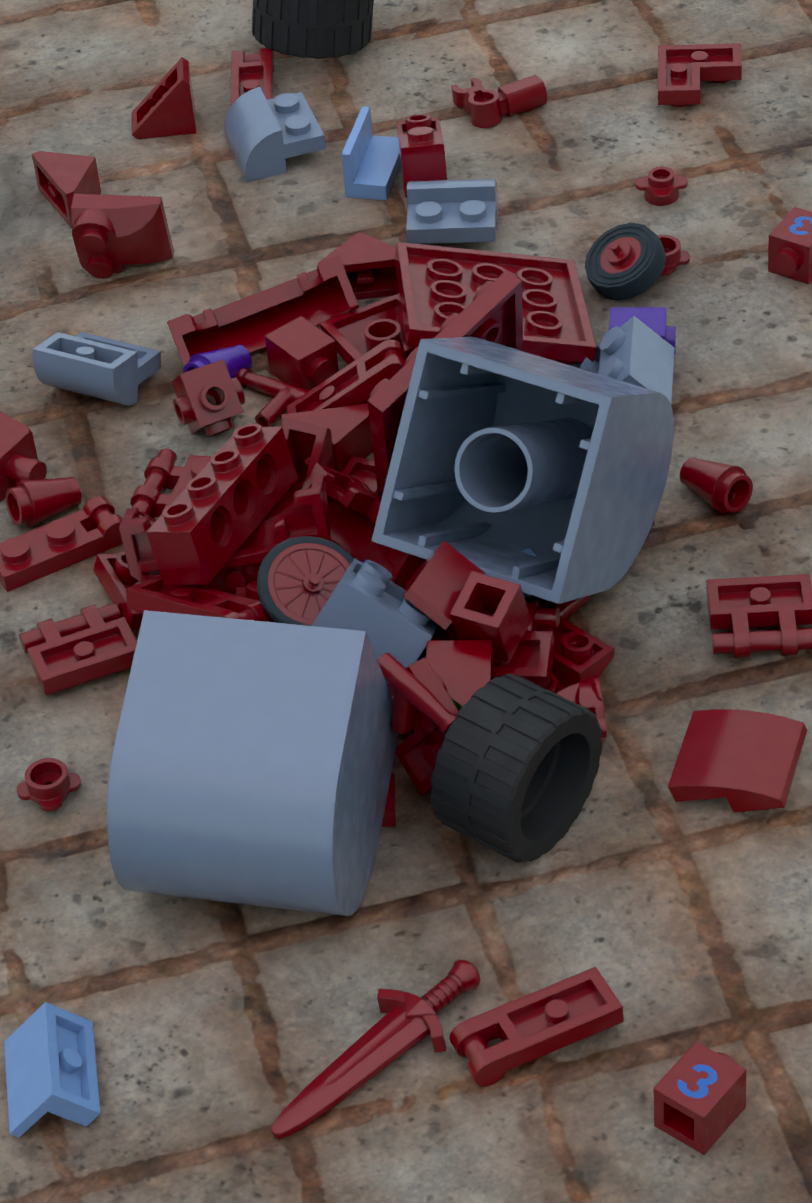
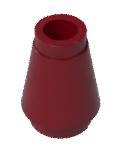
[680,457,753,513]
[6,477,82,528]

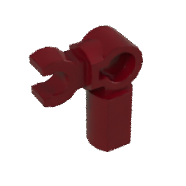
[451,75,547,128]

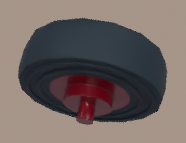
[585,223,666,301]

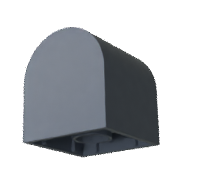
[372,337,674,604]
[107,610,399,916]

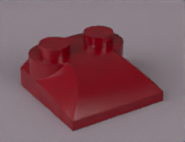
[71,194,174,279]
[320,293,416,365]

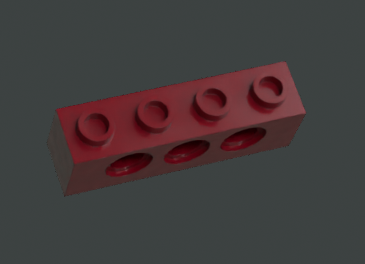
[146,423,298,585]

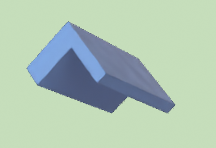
[341,106,401,200]
[4,1002,101,1138]

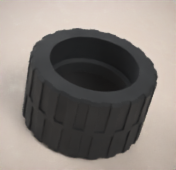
[252,0,374,59]
[430,674,603,863]

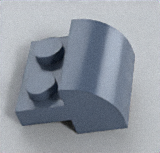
[224,87,326,182]
[406,179,498,244]
[33,332,161,406]

